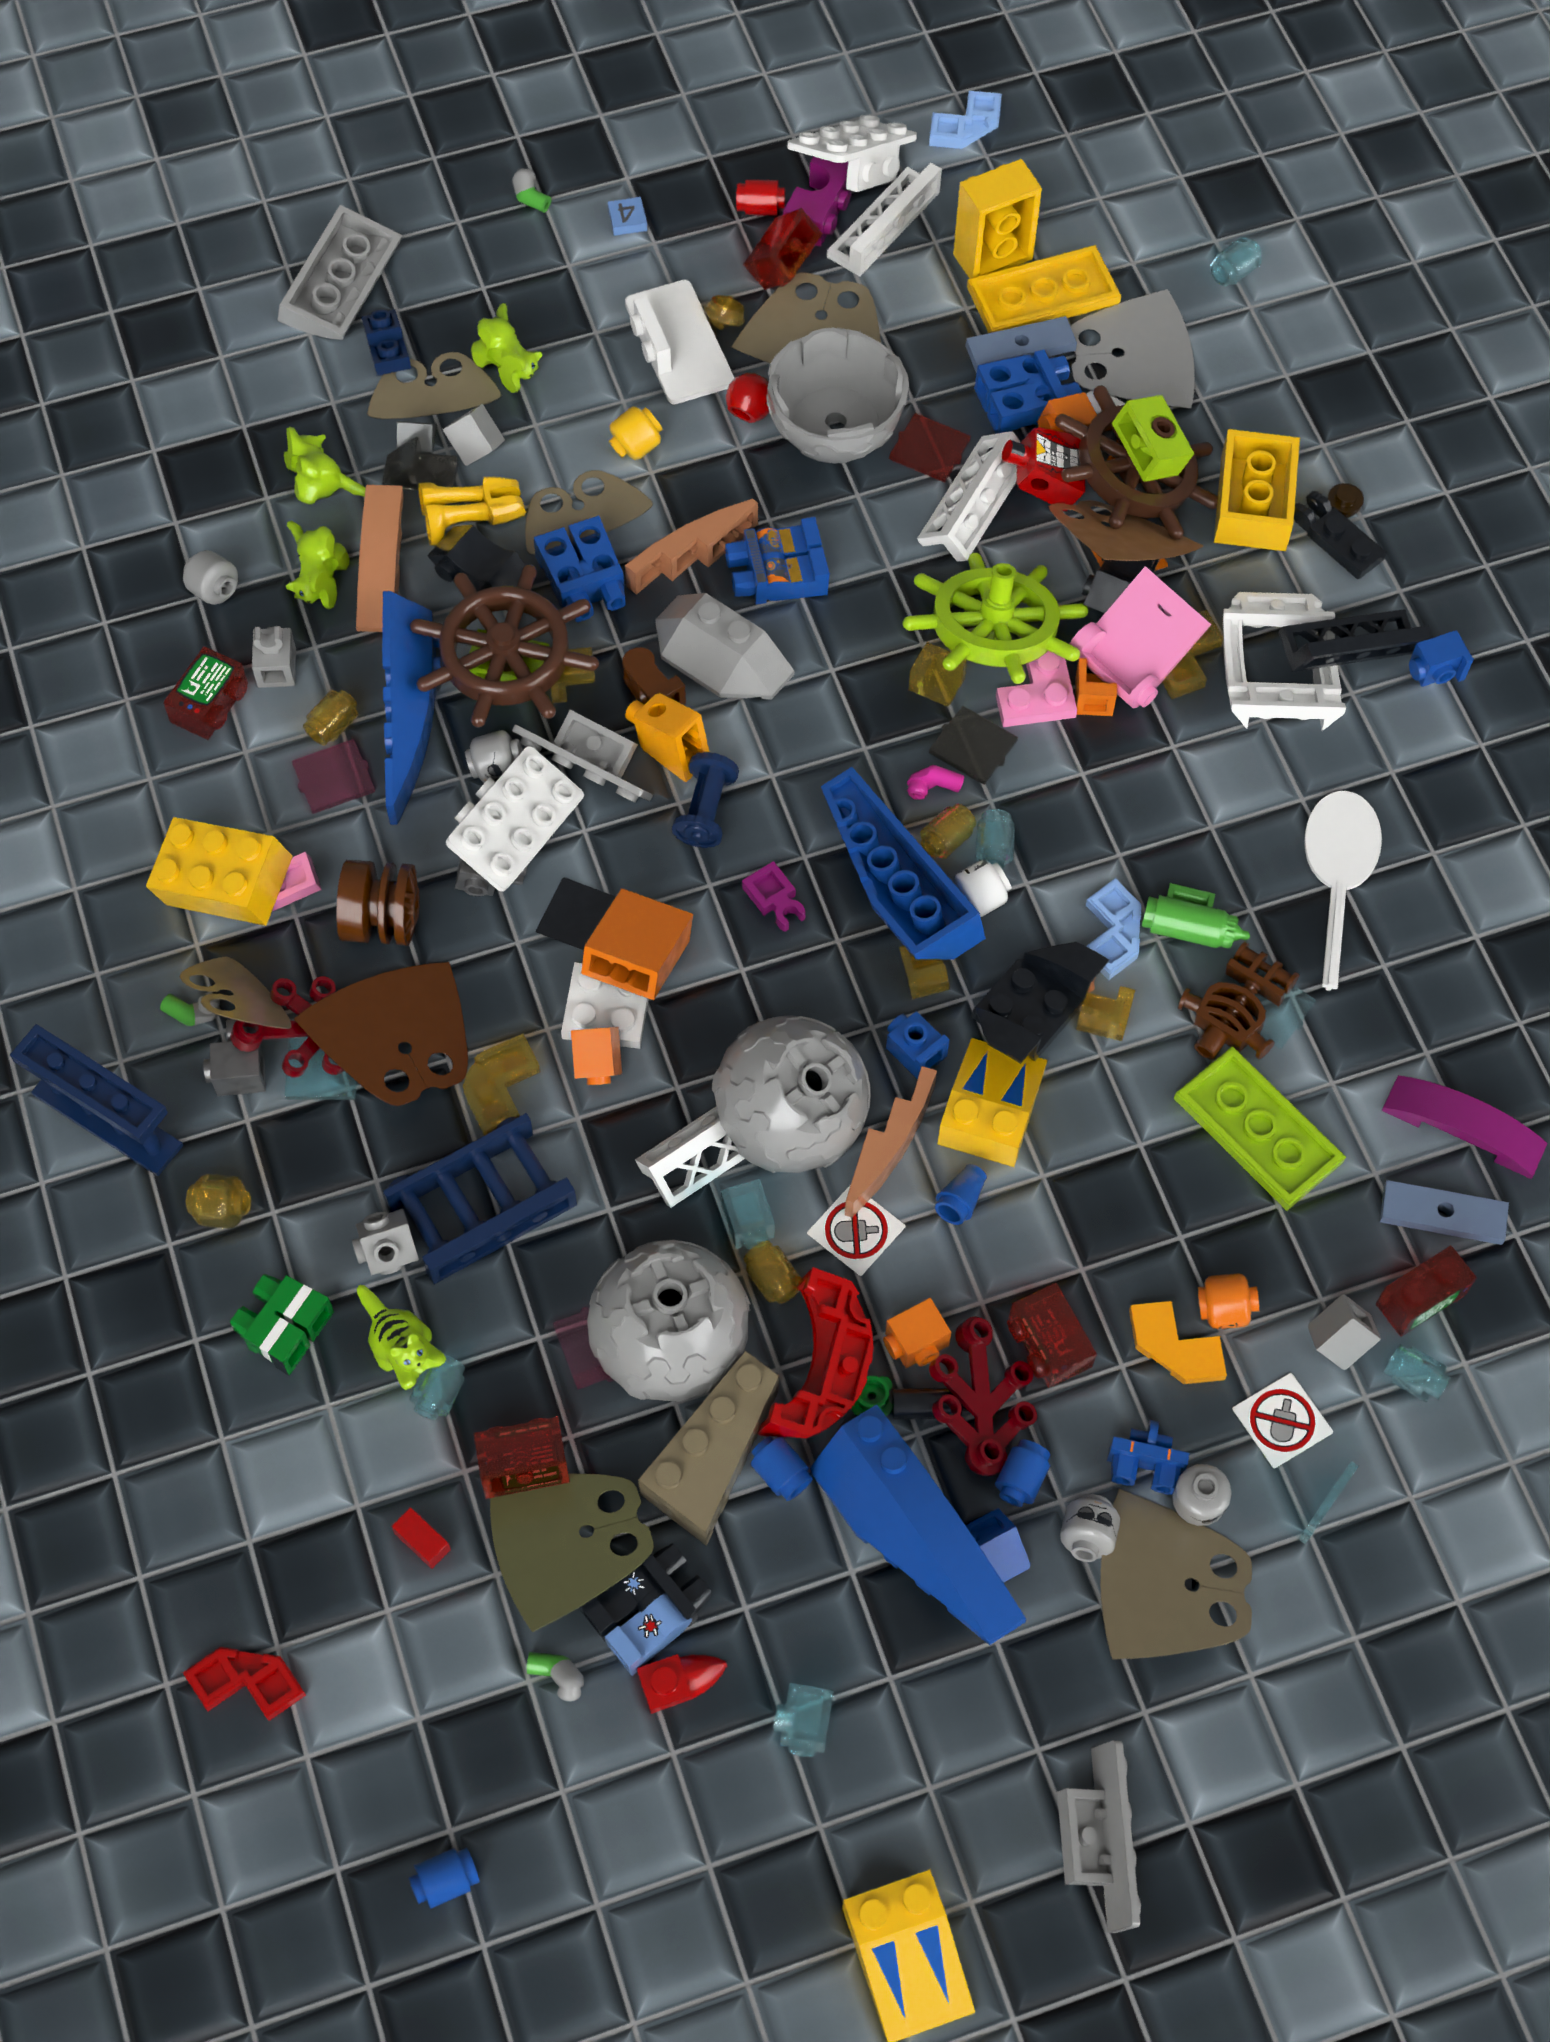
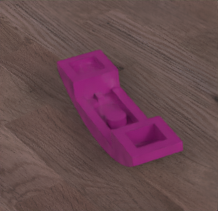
[1382,1075,1548,1179]

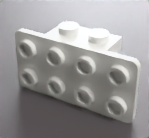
[787,115,917,192]
[625,280,734,404]
[446,747,584,891]

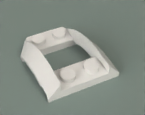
[1223,592,1346,731]

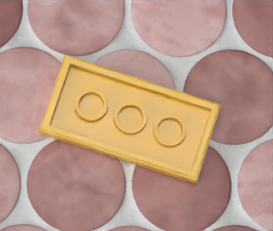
[967,245,1121,333]

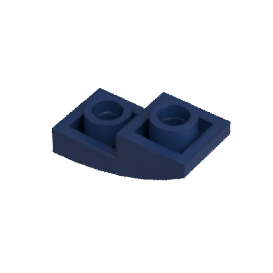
[361,309,411,376]

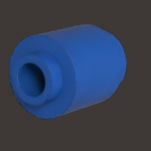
[750,1436,813,1501]
[995,1439,1051,1507]
[409,1847,480,1909]

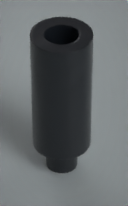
[892,1388,968,1420]

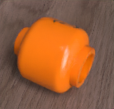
[1198,1273,1259,1329]

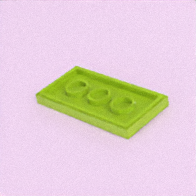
[1174,1046,1346,1211]

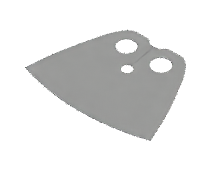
[1070,289,1195,408]

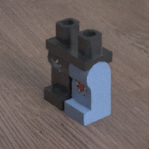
[579,1543,712,1676]

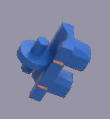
[1107,1420,1190,1495]

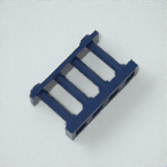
[10,1024,183,1176]
[383,1113,577,1284]

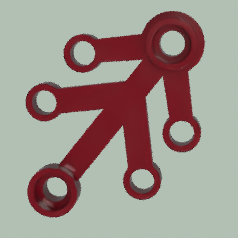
[230,976,344,1078]
[929,1316,1037,1476]

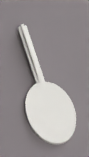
[1304,791,1382,991]

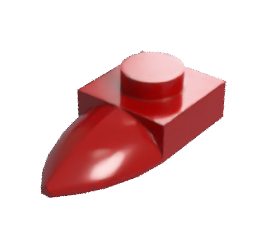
[636,1654,728,1714]

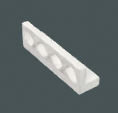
[827,163,942,276]
[917,431,1020,562]
[635,1106,745,1208]

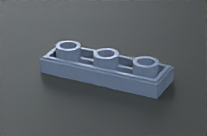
[966,316,1077,373]
[1380,1180,1509,1245]

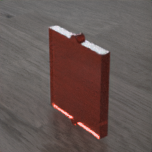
[889,413,971,482]

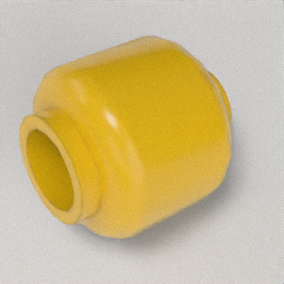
[608,406,663,460]

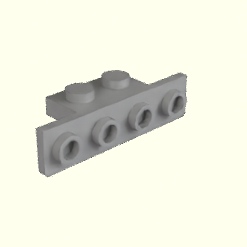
[512,710,653,803]
[1057,1740,1141,1933]

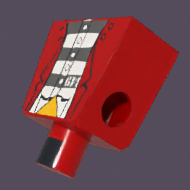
[1002,427,1085,511]

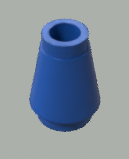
[935,1164,987,1225]

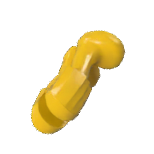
[418,476,526,546]

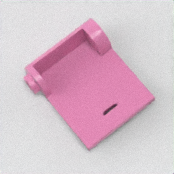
[1070,566,1212,709]

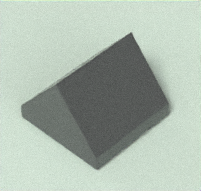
[397,421,437,456]

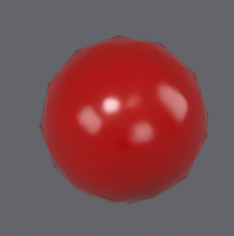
[726,373,769,423]

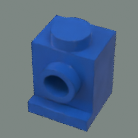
[1409,630,1474,687]
[886,1011,950,1080]

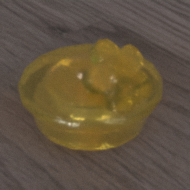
[704,295,745,330]

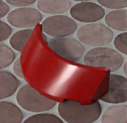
[757,1267,873,1438]

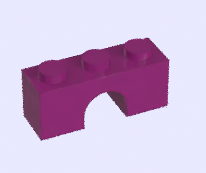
[783,156,851,247]

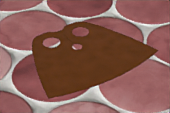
[294,962,468,1106]

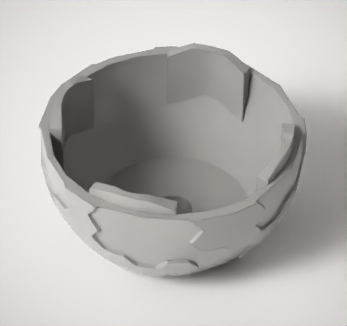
[766,327,909,464]
[712,1015,871,1173]
[587,1240,750,1402]

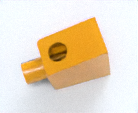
[625,693,710,782]

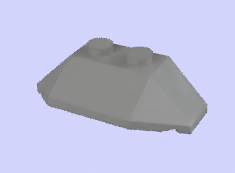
[655,593,794,700]

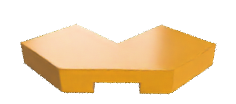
[1129,1301,1227,1384]

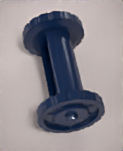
[672,752,739,848]

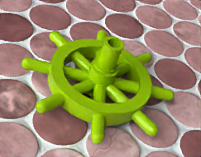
[903,553,1089,684]

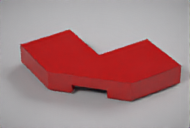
[183,1647,306,1721]

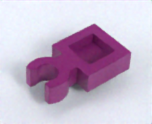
[742,861,805,932]

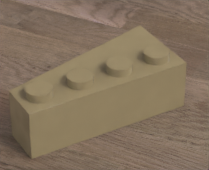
[638,1351,779,1546]

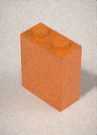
[581,888,693,1000]

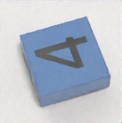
[607,197,647,236]

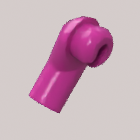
[907,765,964,800]

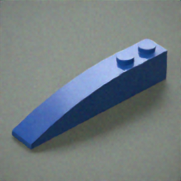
[382,591,442,825]
[821,767,986,960]
[809,1404,1026,1645]

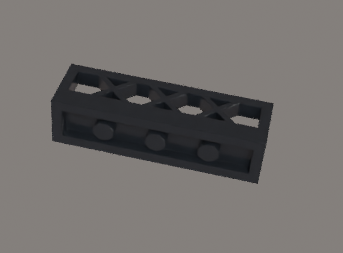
[1278,609,1433,672]

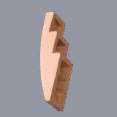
[356,485,404,632]
[625,499,758,595]
[845,1066,937,1218]

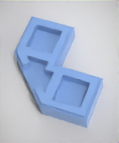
[929,91,1002,149]
[1085,878,1142,981]

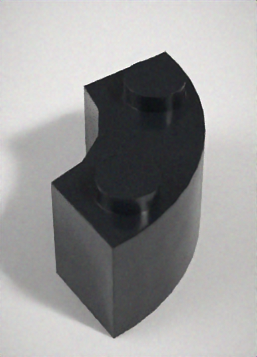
[427,525,536,591]
[1082,559,1160,613]

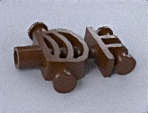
[1178,941,1300,1060]

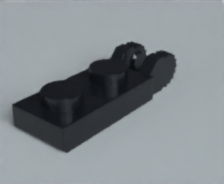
[1294,491,1387,579]

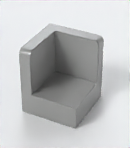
[442,404,505,466]
[1308,1294,1381,1370]

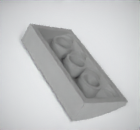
[278,205,402,340]

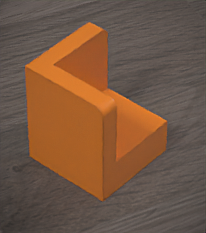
[1075,658,1117,716]

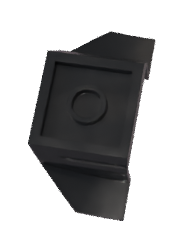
[971,942,1109,1064]

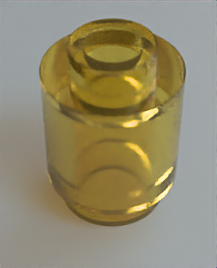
[303,690,358,746]
[920,803,976,859]
[743,1240,802,1304]

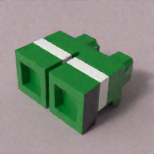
[230,1274,334,1376]

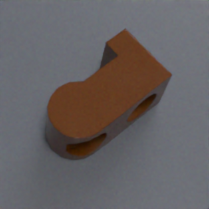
[623,647,686,705]

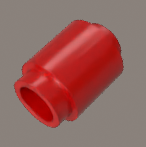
[736,179,785,216]

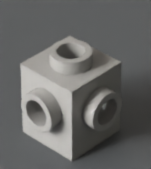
[352,1209,419,1276]

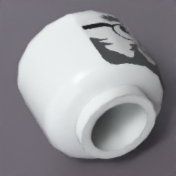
[955,860,1012,917]

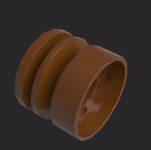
[336,859,420,946]

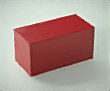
[391,1507,451,1569]

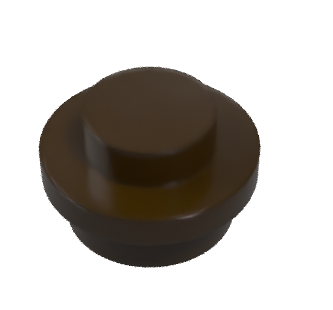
[1327,483,1364,518]

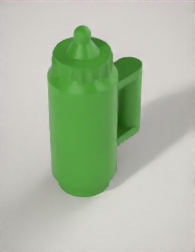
[1141,883,1250,948]

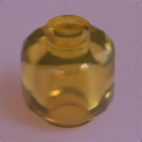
[186,1174,251,1229]

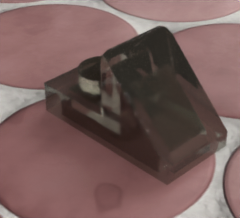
[382,437,458,491]

